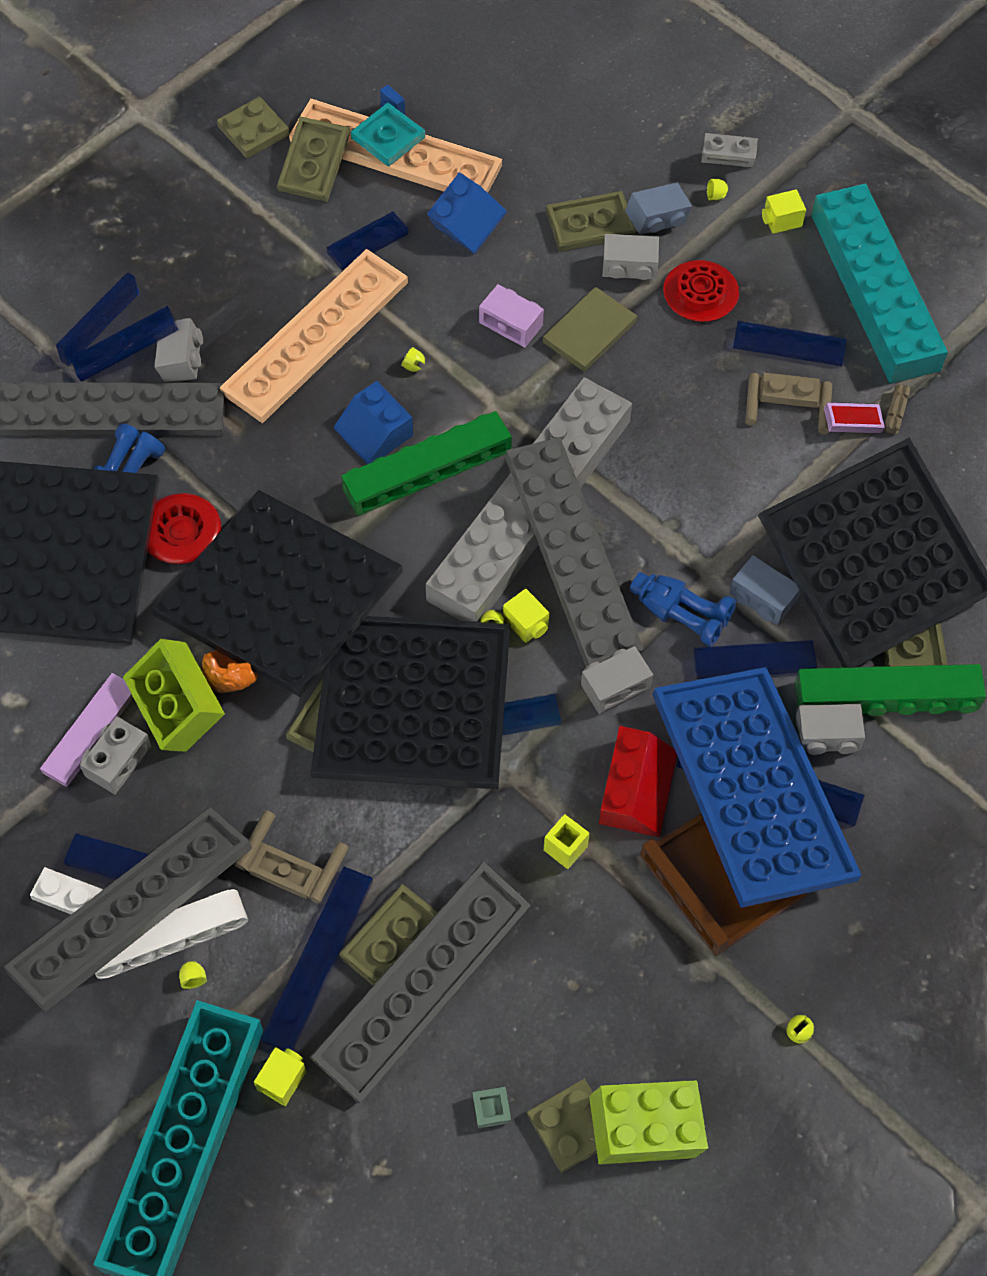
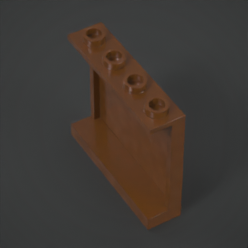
[640,813,808,957]

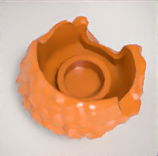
[201,650,259,693]

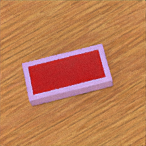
[824,403,885,433]

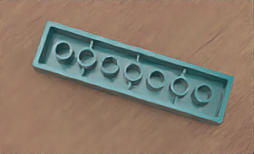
[811,183,948,384]
[93,1000,263,1276]

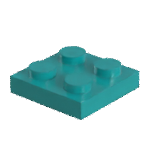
[351,103,425,167]

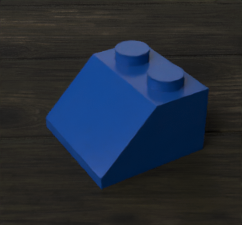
[427,172,507,254]
[334,381,413,464]

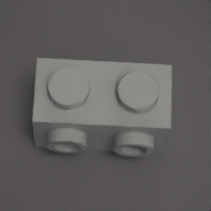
[602,234,659,280]
[155,318,203,383]
[581,646,653,714]
[795,704,865,755]
[80,717,152,795]

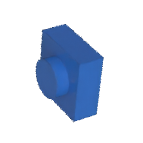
[380,85,405,115]

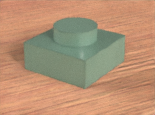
[472,1087,511,1129]

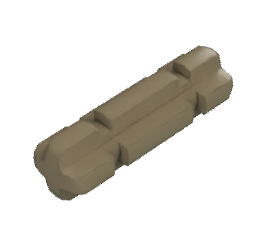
[884,384,910,435]

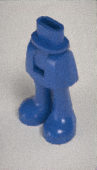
[94,424,166,473]
[629,572,737,647]

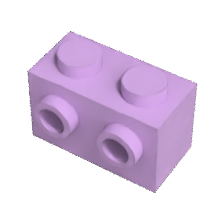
[479,284,544,348]

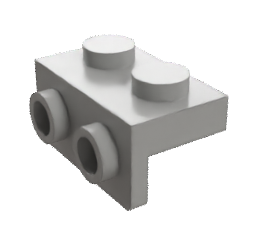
[701,133,758,168]

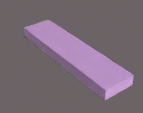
[40,673,133,787]

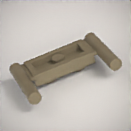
[745,372,832,434]
[235,810,349,903]

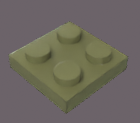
[217,96,290,159]
[527,1078,597,1174]

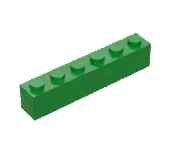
[341,411,512,517]
[795,664,986,716]

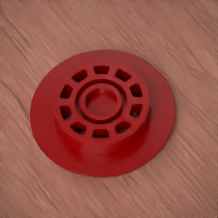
[663,260,739,322]
[148,493,221,564]

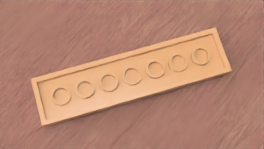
[289,99,502,193]
[220,249,408,424]

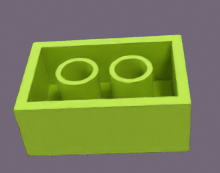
[123,639,225,752]
[589,1080,708,1165]

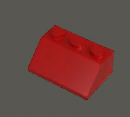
[599,726,677,837]

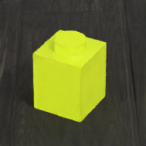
[762,189,806,234]
[503,589,549,643]
[543,814,590,869]
[254,1047,306,1106]

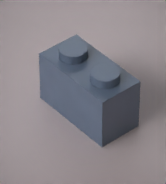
[625,182,692,235]
[729,555,800,625]

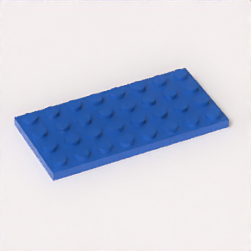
[652,667,862,908]

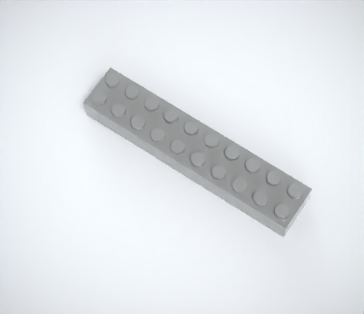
[426,377,632,622]

